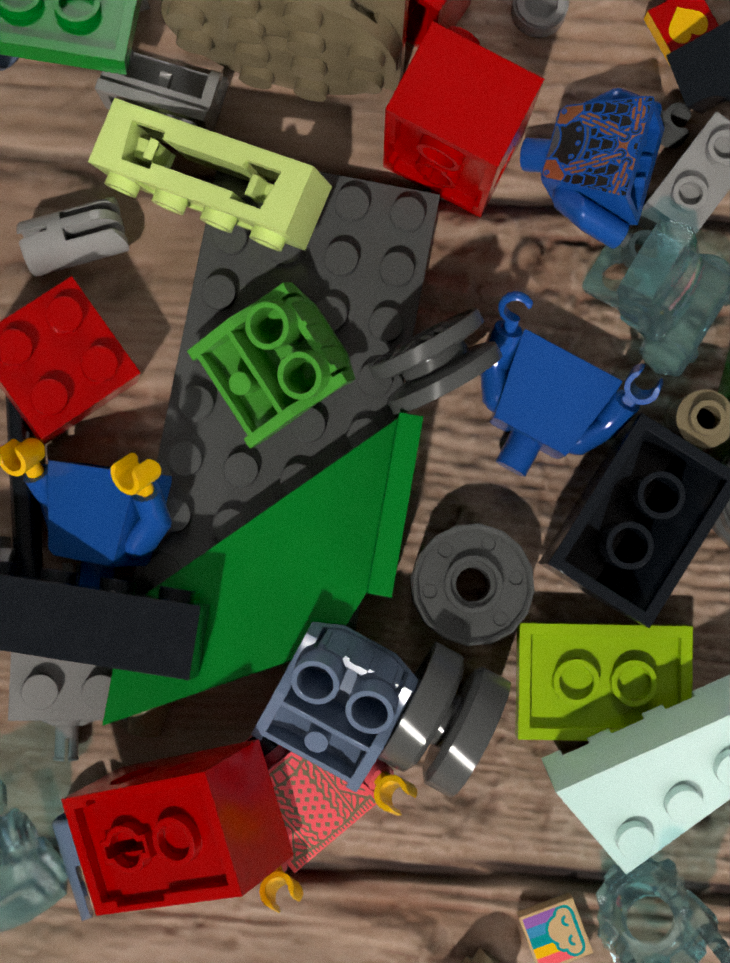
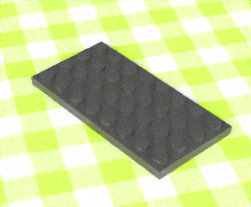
[132,170,440,631]

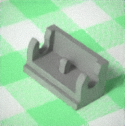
[95,49,229,132]

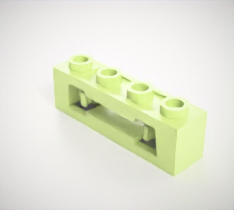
[88,98,332,252]

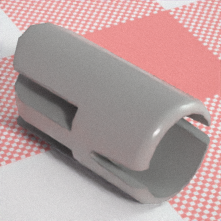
[16,197,129,276]

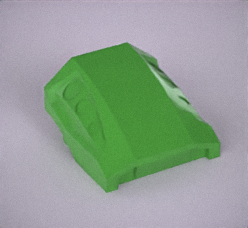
[187,282,356,448]

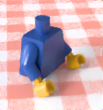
[0,438,172,587]

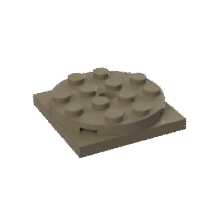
[161,0,409,102]

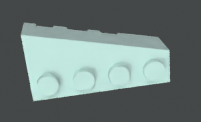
[541,675,730,875]

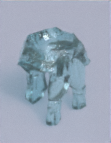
[596,857,730,963]

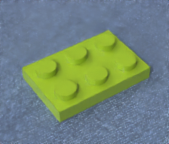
[515,622,693,741]

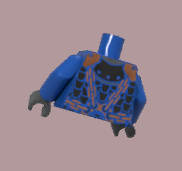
[520,88,691,271]

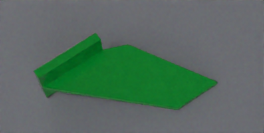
[102,412,424,726]

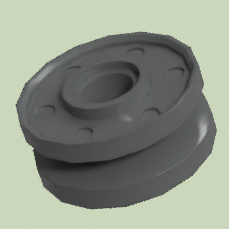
[368,307,503,415]
[410,523,535,646]

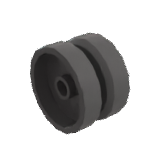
[377,641,511,798]

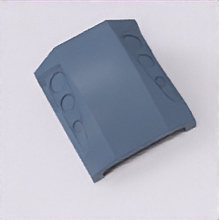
[251,622,418,792]

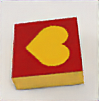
[644,0,719,66]

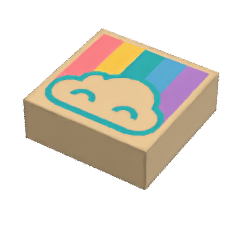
[516,892,593,963]

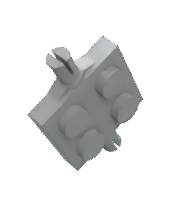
[8,563,127,762]

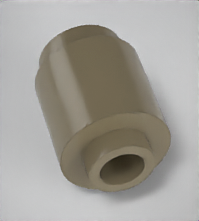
[663,389,730,450]

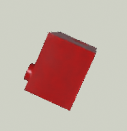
[383,21,545,218]
[61,739,294,916]

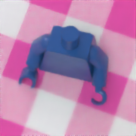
[480,291,663,477]

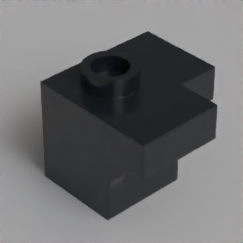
[666,20,730,114]

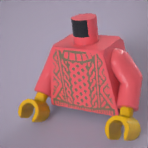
[245,735,417,913]

